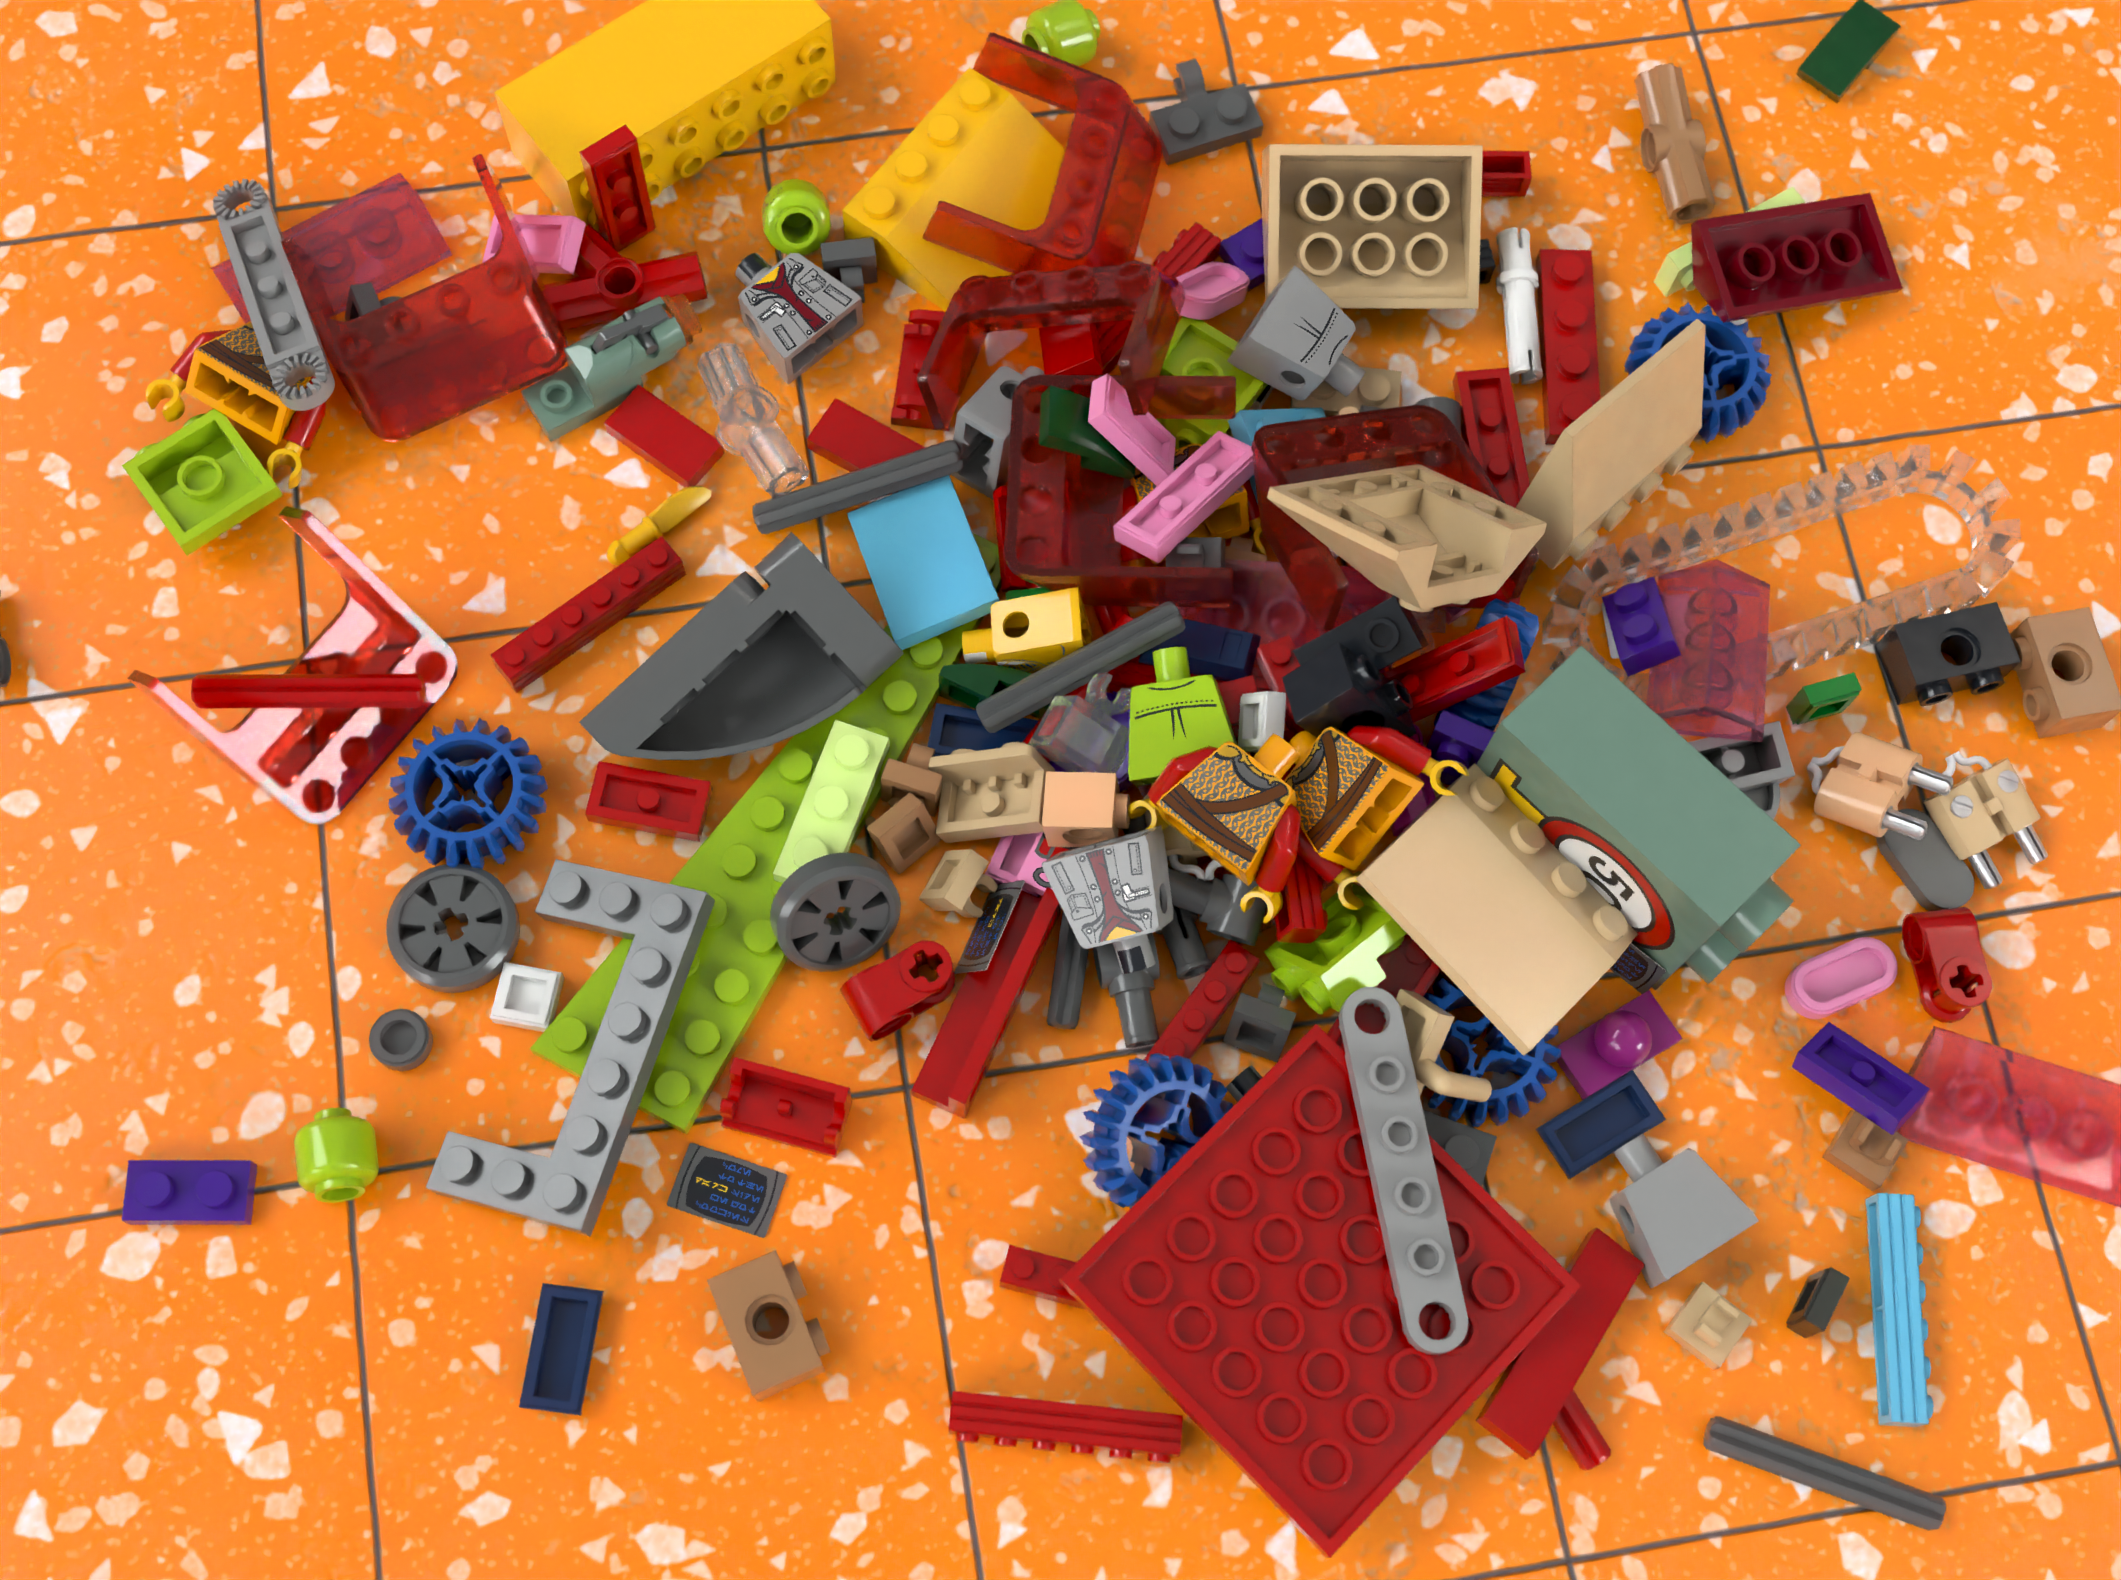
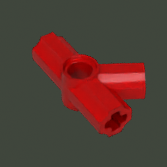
[539,225,708,333]

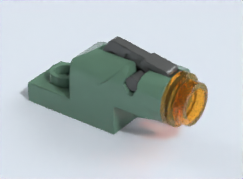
[521,293,702,442]

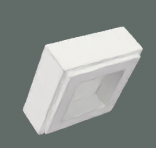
[1238,691,1286,753]
[490,962,565,1032]

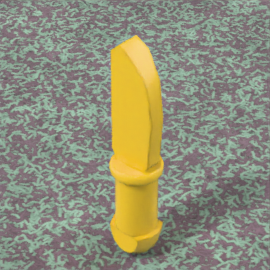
[607,486,712,566]

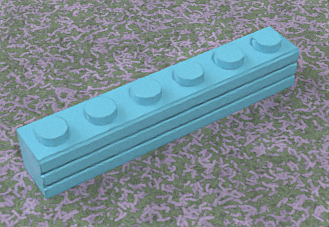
[1865,1193,1933,1427]

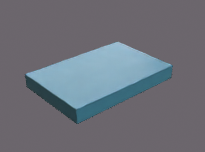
[847,475,1000,650]

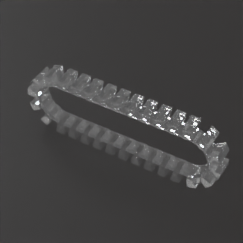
[1542,444,2021,714]

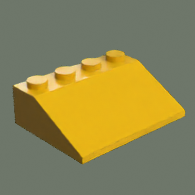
[842,67,1093,327]

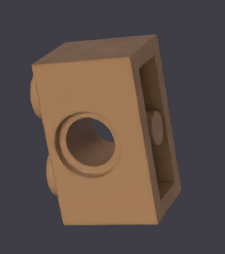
[2010,607,2121,739]
[707,1250,831,1402]

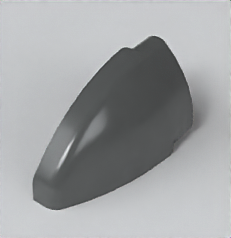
[579,532,904,760]

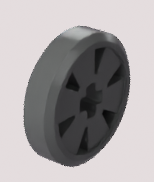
[770,852,901,972]
[386,864,520,993]

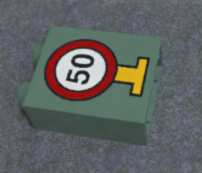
[1476,645,1801,990]

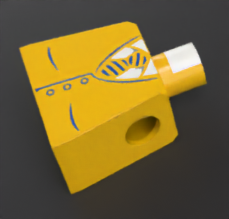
[962,587,1092,674]

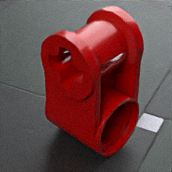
[1902,907,1992,1023]
[840,941,956,1042]

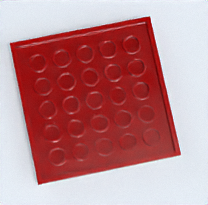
[1059,1024,1582,1558]

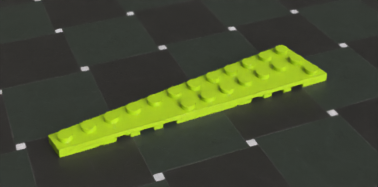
[530,533,1002,1135]

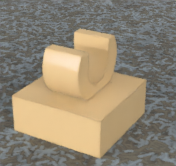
[919,849,998,918]
[1664,1282,1753,1370]

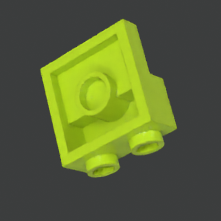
[1127,316,1268,449]
[122,409,283,556]
[1264,884,1407,1015]

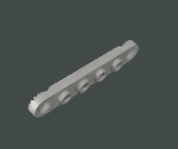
[213,179,335,411]
[1338,987,1468,1355]

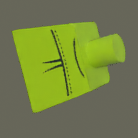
[1128,647,1238,787]

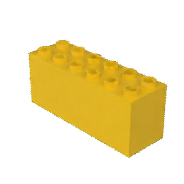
[494,0,836,231]

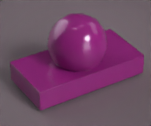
[1557,990,1683,1100]

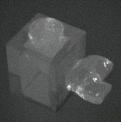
[1028,673,1131,773]

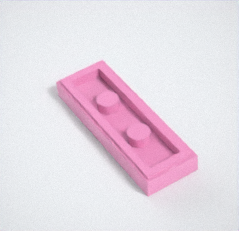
[1113,431,1263,563]

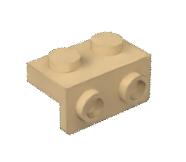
[929,742,1055,843]

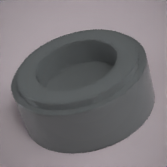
[369,1009,433,1071]

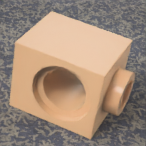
[1042,771,1130,847]

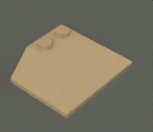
[1267,464,1547,612]

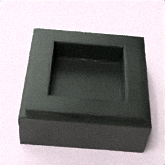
[1786,1267,1850,1338]

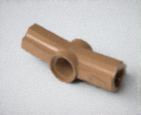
[1635,63,1716,224]

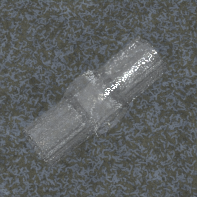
[697,344,810,498]

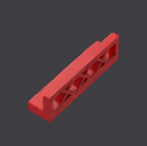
[911,887,1061,1119]

